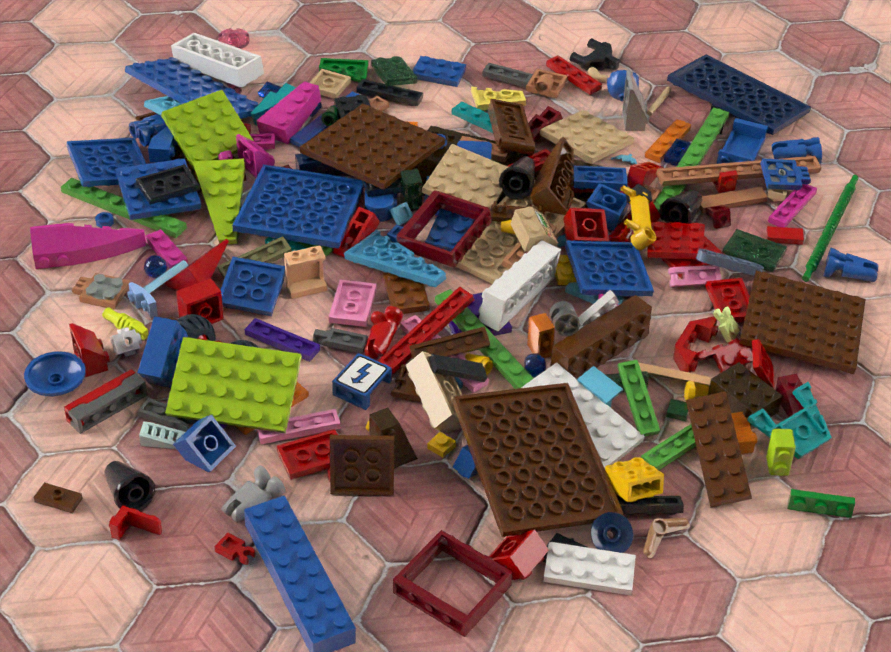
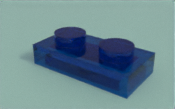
[663,138,691,166]

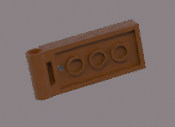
[488,99,535,155]

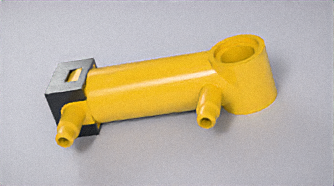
[621,184,656,251]

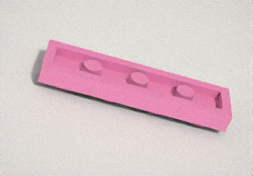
[256,409,341,444]

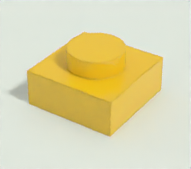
[427,432,456,458]

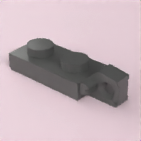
[313,328,368,354]

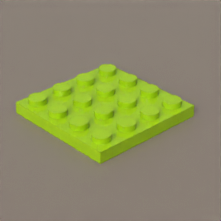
[161,90,254,170]

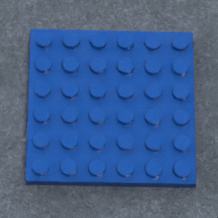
[232,164,364,248]

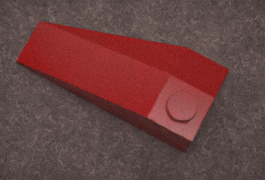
[165,239,229,290]

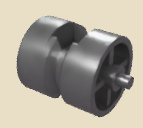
[549,301,580,336]

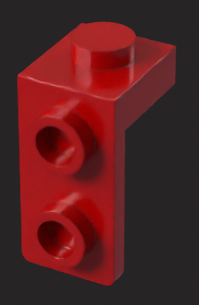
[713,170,738,193]
[109,506,162,540]

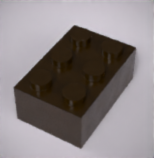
[708,362,782,430]

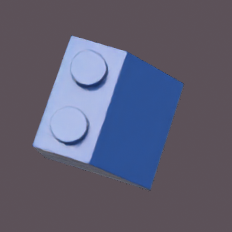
[586,183,629,231]
[173,415,236,472]

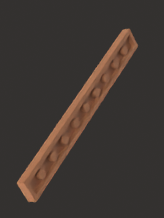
[656,156,821,186]

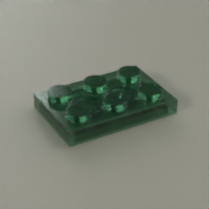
[371,56,418,86]
[722,229,787,273]

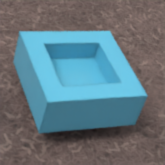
[390,202,413,225]

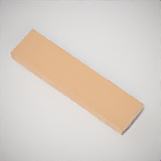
[638,362,711,387]

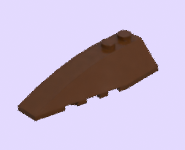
[530,137,574,215]

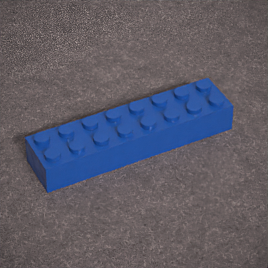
[244,495,356,652]

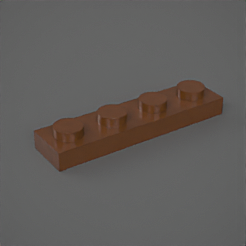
[409,326,490,359]

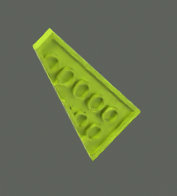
[192,159,245,244]

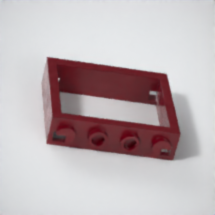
[396,190,492,268]
[393,530,513,637]

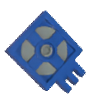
[760,158,811,190]

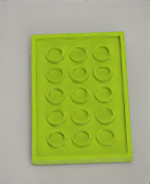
[165,337,302,433]

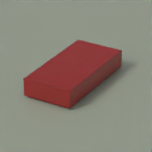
[766,226,804,245]

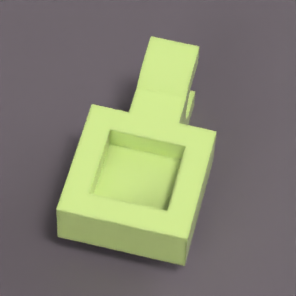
[713,307,740,343]

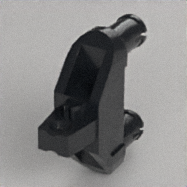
[569,38,620,71]

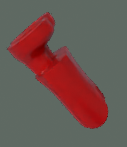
[365,306,403,359]

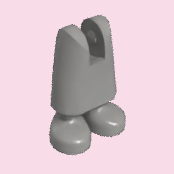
[222,465,286,523]

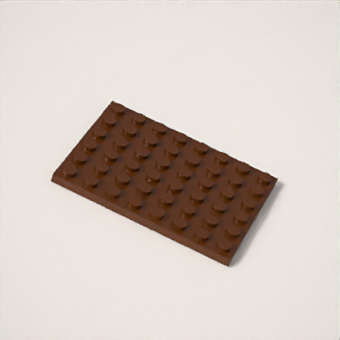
[452,383,624,537]

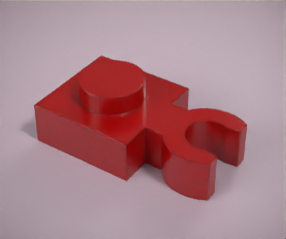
[214,532,256,565]

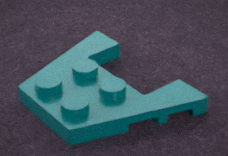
[747,382,832,459]

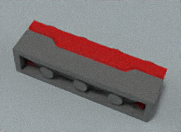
[64,369,147,434]

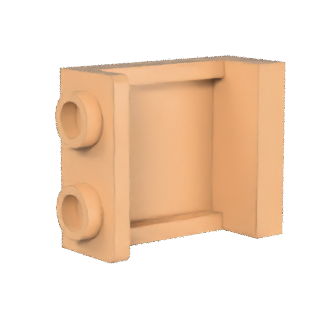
[284,246,327,299]

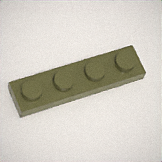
[217,236,292,279]

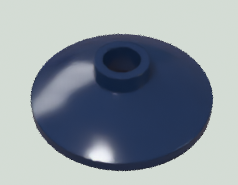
[591,512,633,553]

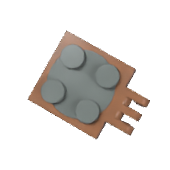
[72,273,130,310]

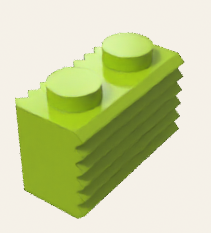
[766,429,796,476]

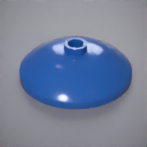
[24,351,86,397]

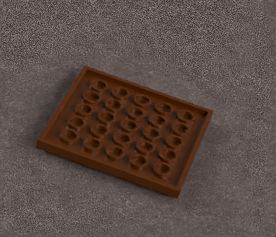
[300,104,445,190]
[739,270,866,374]

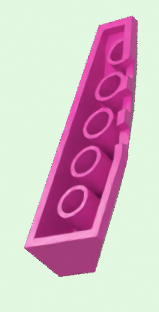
[30,223,146,269]

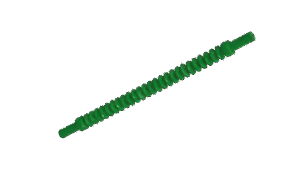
[802,175,859,282]

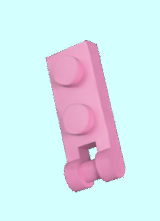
[668,265,721,288]

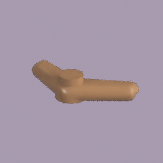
[643,518,690,559]

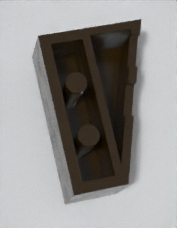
[369,407,418,469]

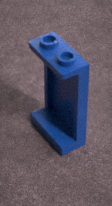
[717,118,768,164]

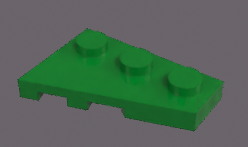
[319,58,369,82]

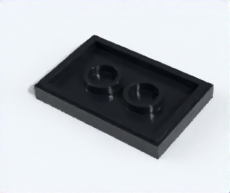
[136,164,200,205]

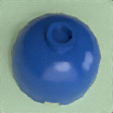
[607,70,639,101]

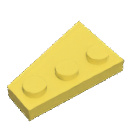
[471,87,526,111]

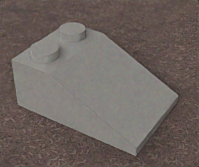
[622,70,649,131]

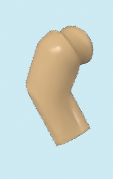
[587,67,609,83]

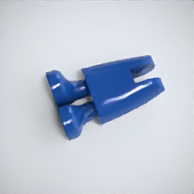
[129,114,167,147]
[771,137,822,164]
[824,248,879,282]

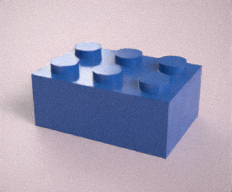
[137,316,188,388]

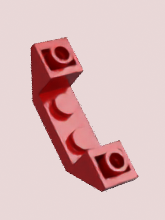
[673,316,719,373]

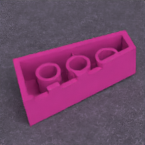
[257,81,321,144]

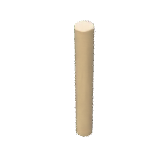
[647,86,672,117]

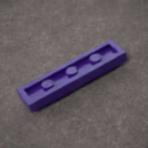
[244,318,320,362]

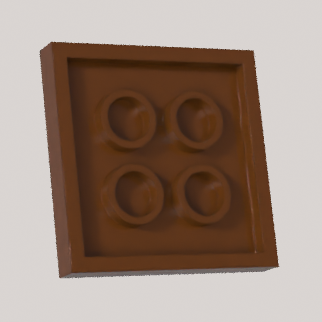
[330,435,394,495]

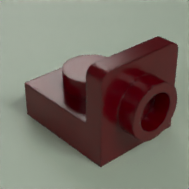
[705,205,731,229]

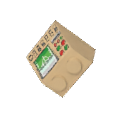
[510,207,558,252]

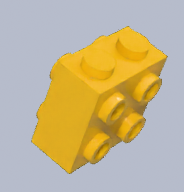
[605,457,664,502]

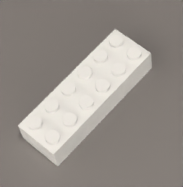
[171,33,264,87]
[479,240,561,331]

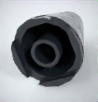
[499,157,535,200]
[659,190,702,224]
[104,461,155,511]

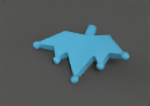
[611,154,637,164]

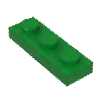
[787,489,855,518]

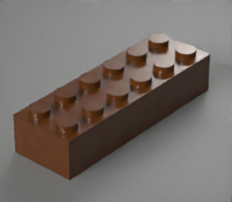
[550,295,652,379]

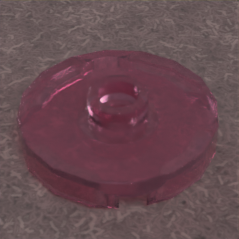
[218,28,250,49]

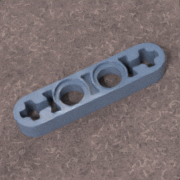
[696,249,764,276]

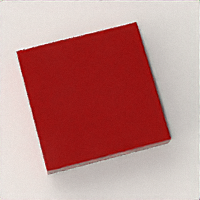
[752,339,775,390]

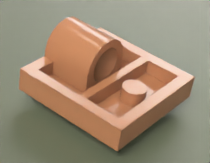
[526,69,567,98]

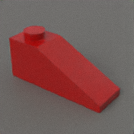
[627,162,664,189]
[333,207,380,258]

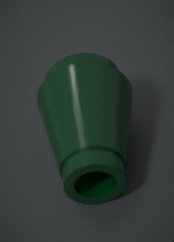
[321,106,338,127]

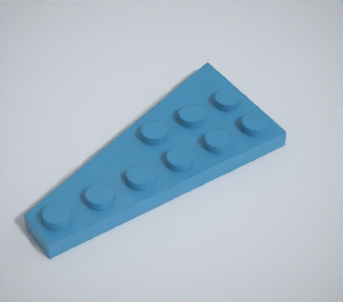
[344,230,446,287]

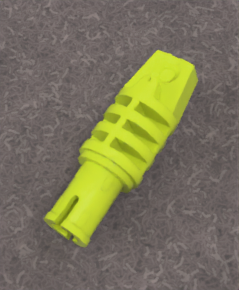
[102,307,149,340]

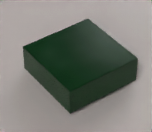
[666,399,688,422]

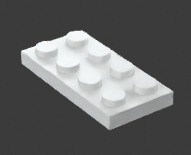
[543,542,636,596]

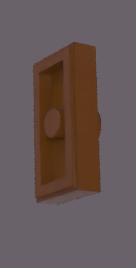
[34,482,83,514]

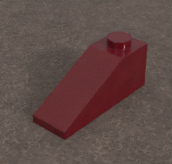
[775,374,804,418]

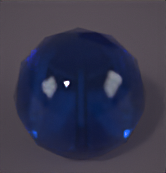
[144,255,167,278]
[524,353,547,378]

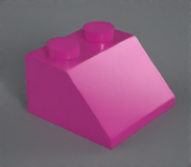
[236,134,275,178]

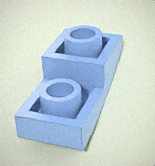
[127,282,158,318]

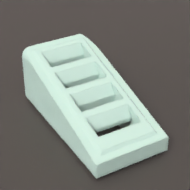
[139,422,185,449]

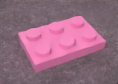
[329,280,377,327]

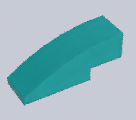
[251,83,296,126]

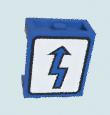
[332,353,392,410]

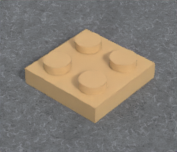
[310,69,351,99]

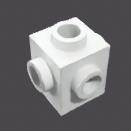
[110,327,142,357]

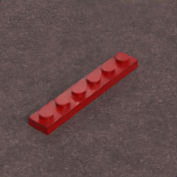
[378,287,474,375]

